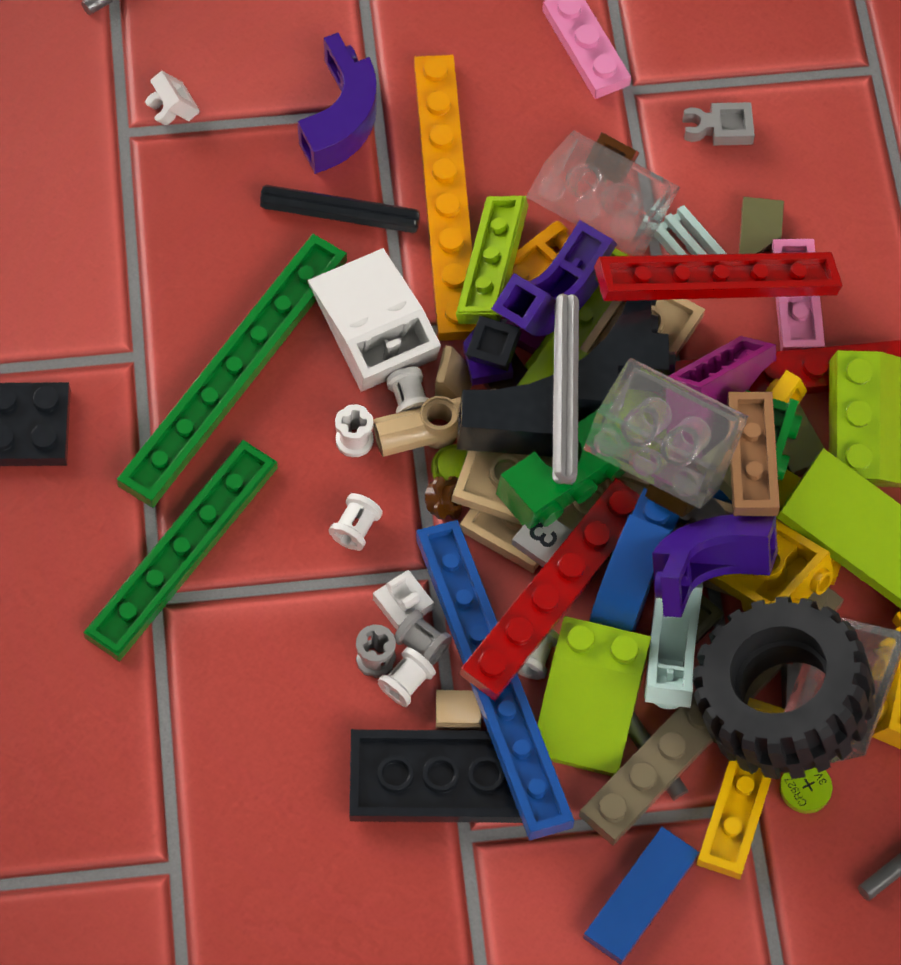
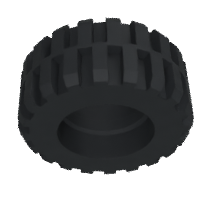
[693,597,876,779]

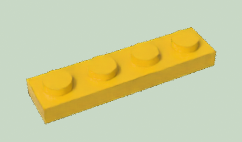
[696,697,790,880]

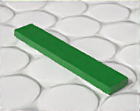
[83,440,278,662]

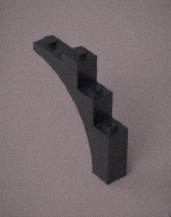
[457,300,676,457]

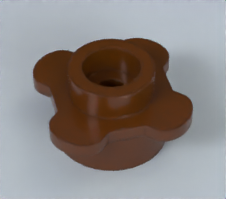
[425,476,462,519]

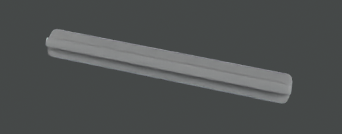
[552,294,579,485]

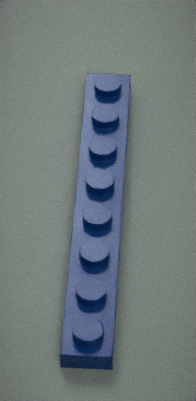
[416,520,574,841]

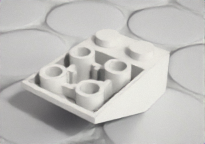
[308,248,441,392]

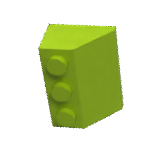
[829,350,901,488]

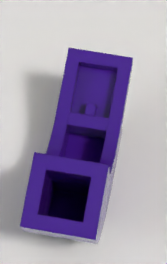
[298,33,377,174]
[491,220,617,336]
[652,514,778,618]

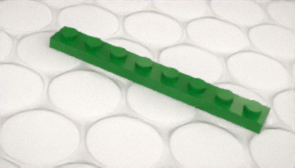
[117,234,347,508]

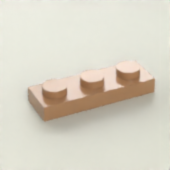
[727,392,780,516]

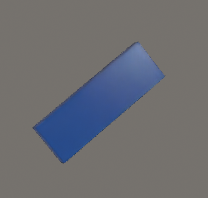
[583,827,700,965]

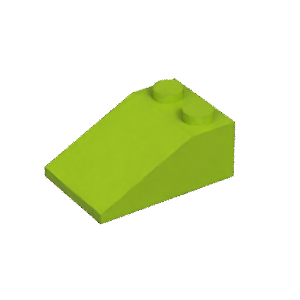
[537,616,651,777]

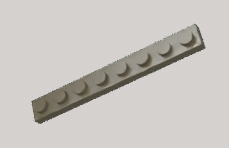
[579,588,844,846]

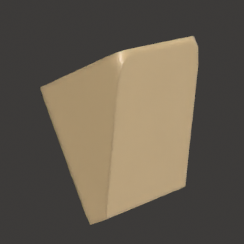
[435,345,472,399]
[436,690,481,731]

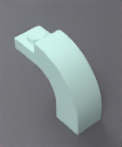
[644,582,703,709]

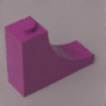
[666,336,776,470]

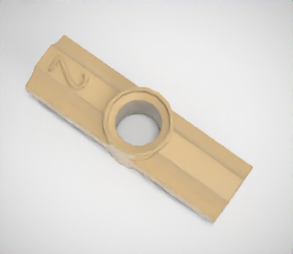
[373,388,495,457]

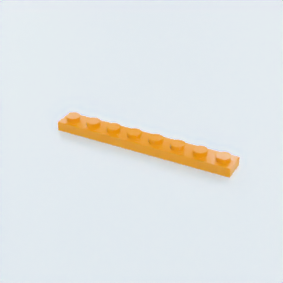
[414,55,477,341]

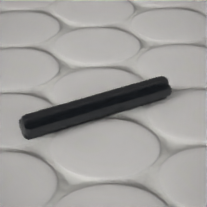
[260,185,420,233]

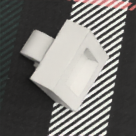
[145,70,200,125]
[373,570,434,630]

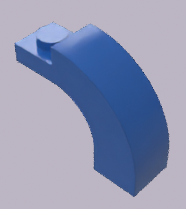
[589,488,680,633]

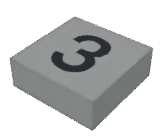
[511,520,572,567]

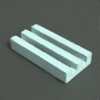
[651,205,727,255]

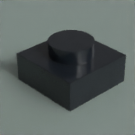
[466,316,522,371]

